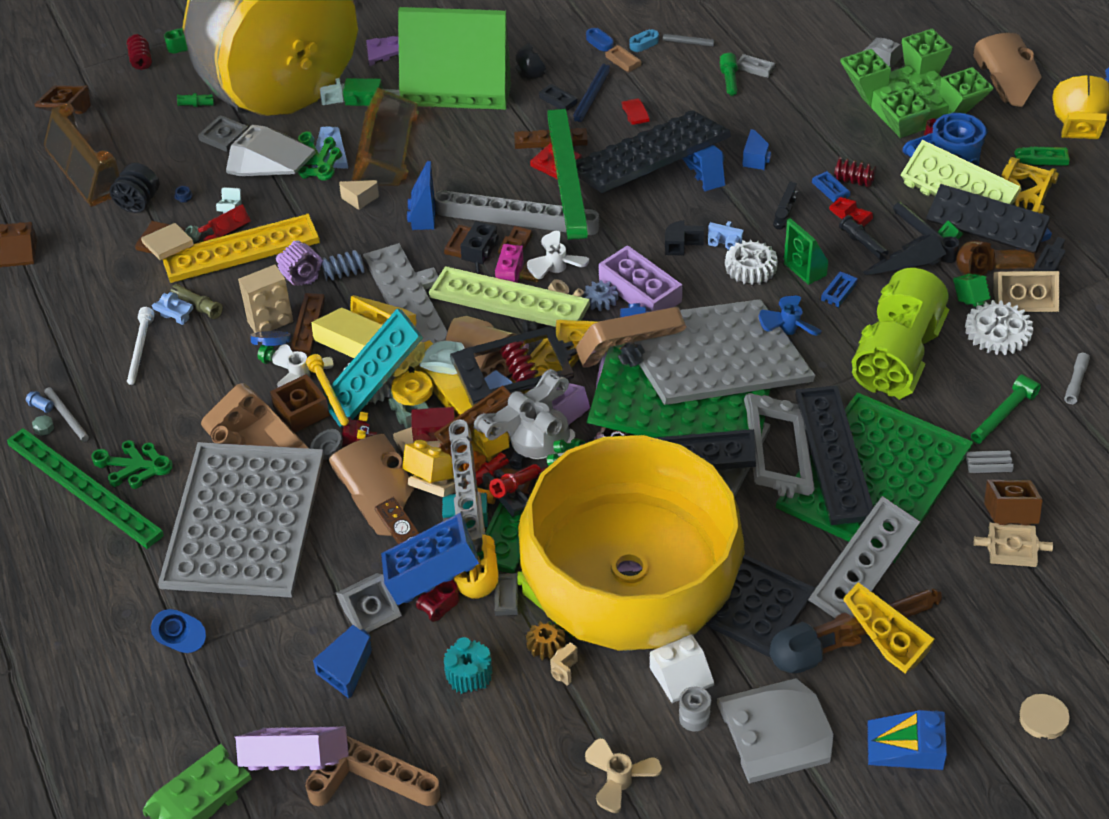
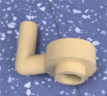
[548,279,584,297]

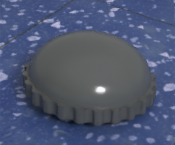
[310,429,343,460]

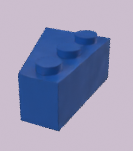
[682,145,725,191]

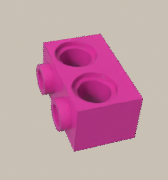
[495,244,524,283]

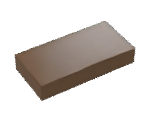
[606,45,641,73]

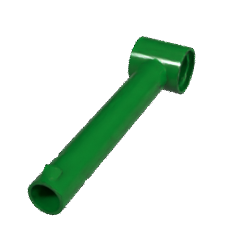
[971,374,1041,444]

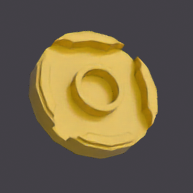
[391,371,433,406]

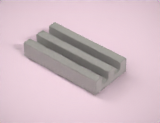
[737,54,775,78]
[966,451,1014,473]

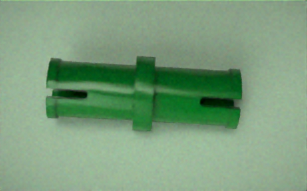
[177,93,214,107]

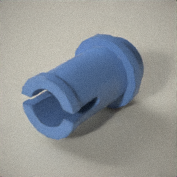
[26,391,54,413]

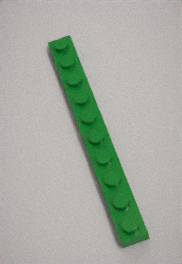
[7,428,164,549]

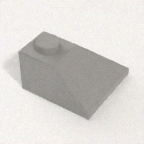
[864,38,904,68]

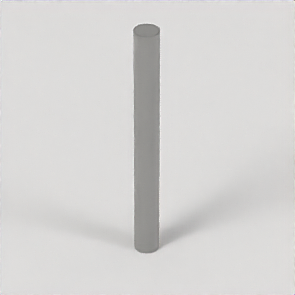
[44,387,89,442]

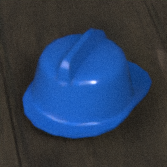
[151,609,206,653]

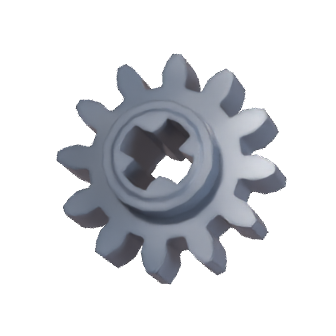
[583,280,618,311]

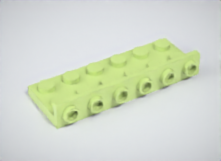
[901,140,1021,205]

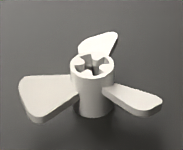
[527,231,589,279]
[272,344,334,387]

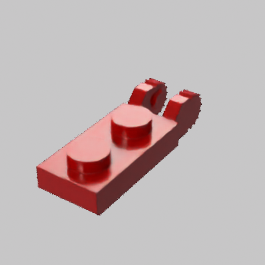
[198,204,251,241]

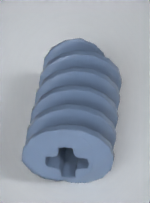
[322,250,365,281]

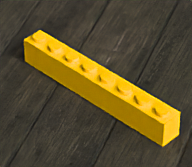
[413,340,510,457]

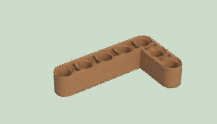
[576,307,687,367]
[306,736,440,806]

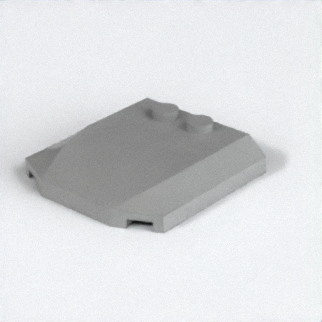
[717,678,833,783]

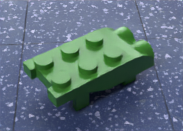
[142,744,251,819]

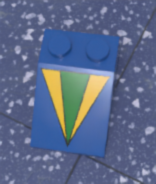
[867,710,947,770]

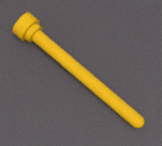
[306,354,349,426]

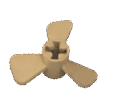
[585,739,662,813]

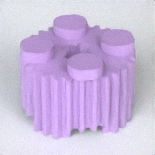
[276,240,323,286]

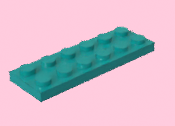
[323,308,423,428]

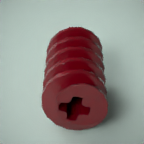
[127,34,152,70]
[835,157,876,188]
[500,341,539,383]

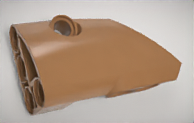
[973,33,1042,107]
[445,316,522,378]
[201,383,309,449]
[329,434,414,536]

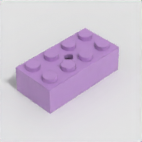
[599,245,682,312]
[236,726,348,770]

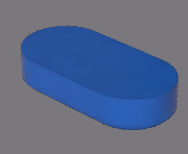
[586,28,613,51]

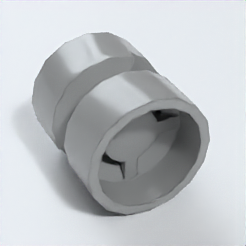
[679,686,711,732]

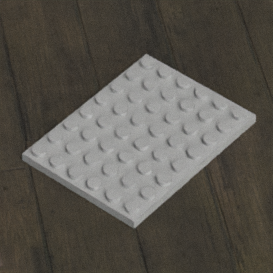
[634,299,815,405]
[158,442,324,597]

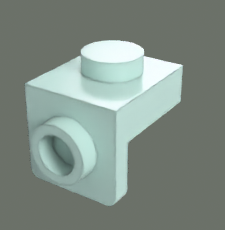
[216,187,241,213]

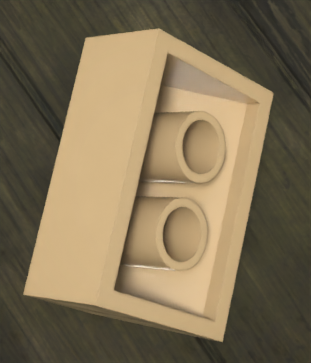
[994,271,1059,312]

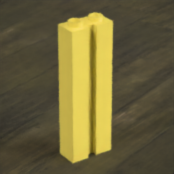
[312,308,425,377]

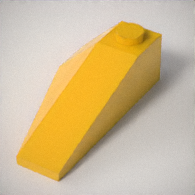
[350,295,417,327]
[843,582,934,674]

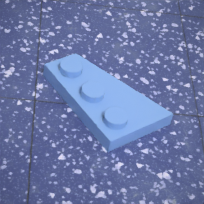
[312,127,348,168]

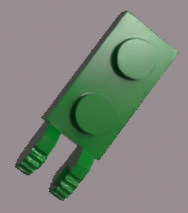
[1014,147,1070,166]

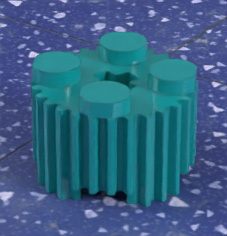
[444,637,492,694]

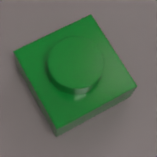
[938,221,963,239]

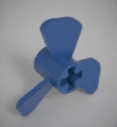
[758,296,822,336]

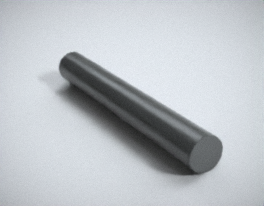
[663,34,715,47]

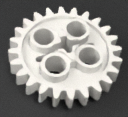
[965,300,1033,355]

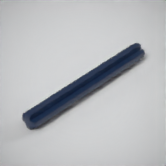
[573,64,610,122]

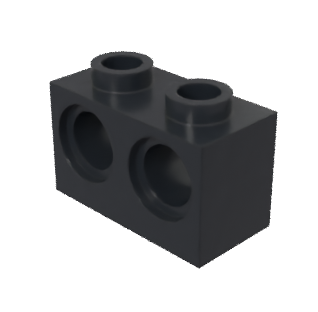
[460,221,499,265]

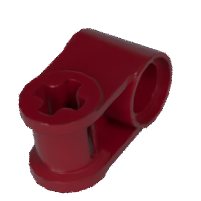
[416,579,460,622]

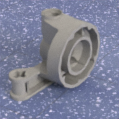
[474,369,570,458]

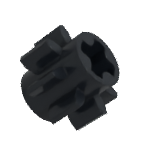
[618,341,645,367]

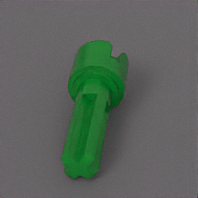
[719,53,738,96]

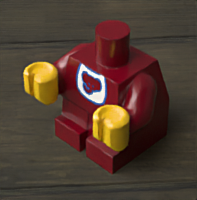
[342,412,377,447]

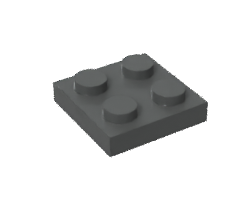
[198,115,249,152]

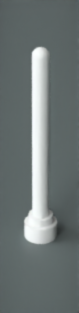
[127,307,155,385]

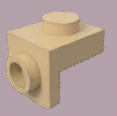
[550,642,578,685]

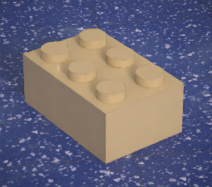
[238,265,293,333]

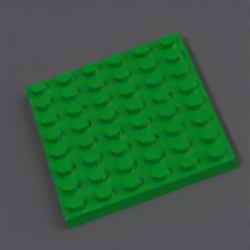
[587,344,770,438]
[776,392,973,563]

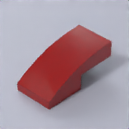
[622,98,650,125]
[829,197,873,226]

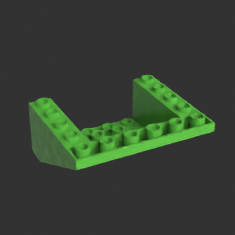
[398,7,511,110]

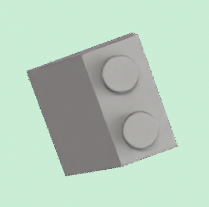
[336,573,402,633]

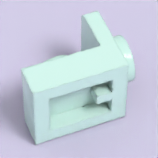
[320,78,344,105]

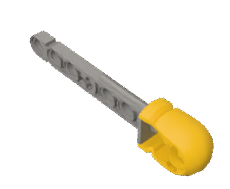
[449,420,498,599]

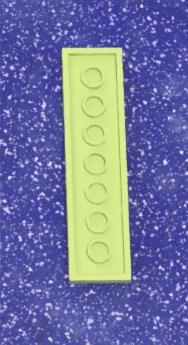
[429,266,590,327]

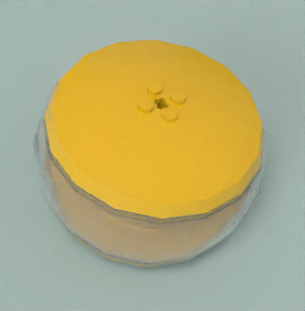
[183,0,358,116]

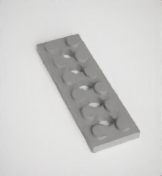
[808,496,920,618]

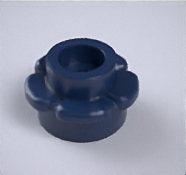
[174,186,193,203]

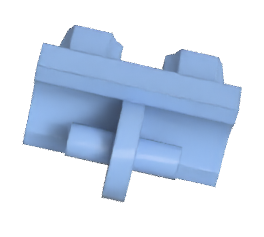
[708,221,743,250]
[152,292,193,325]

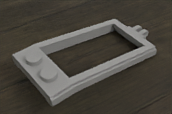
[744,393,814,498]

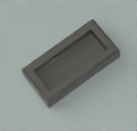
[495,573,518,616]

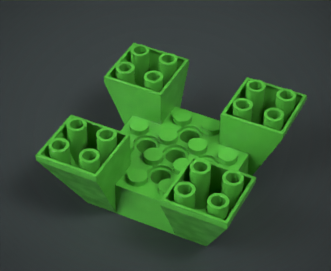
[840,28,993,138]

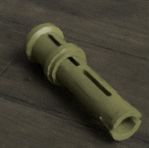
[171,284,223,319]

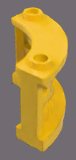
[1002,157,1059,214]

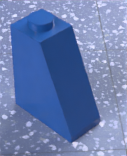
[313,625,372,698]

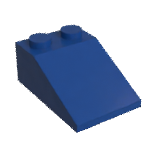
[407,161,435,230]

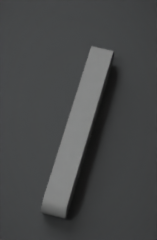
[434,191,599,235]

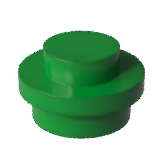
[257,345,275,364]

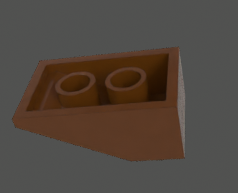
[35,85,91,114]

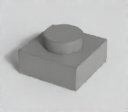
[416,267,439,290]

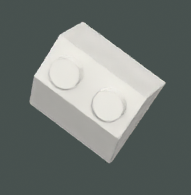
[650,634,714,703]

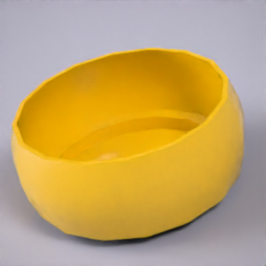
[518,435,745,651]

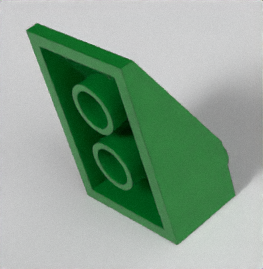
[784,218,828,285]

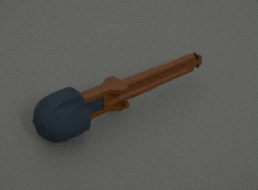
[770,588,942,674]

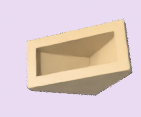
[340,180,379,210]

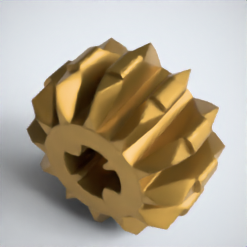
[526,620,566,661]

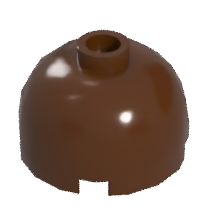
[957,240,995,277]

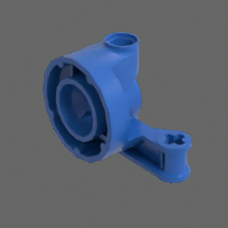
[902,113,988,167]

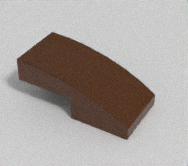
[498,226,533,254]

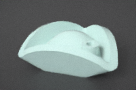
[420,341,465,375]

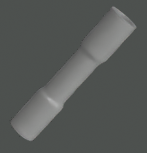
[1064,353,1090,404]

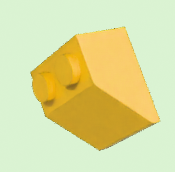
[402,440,462,483]

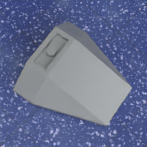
[226,125,316,176]

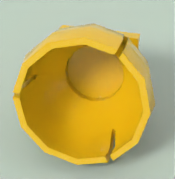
[1053,75,1109,139]

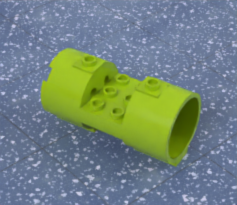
[851,268,949,400]

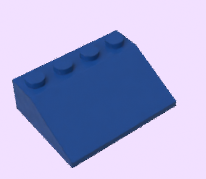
[381,513,479,605]

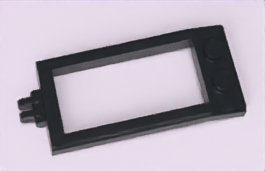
[450,326,577,406]

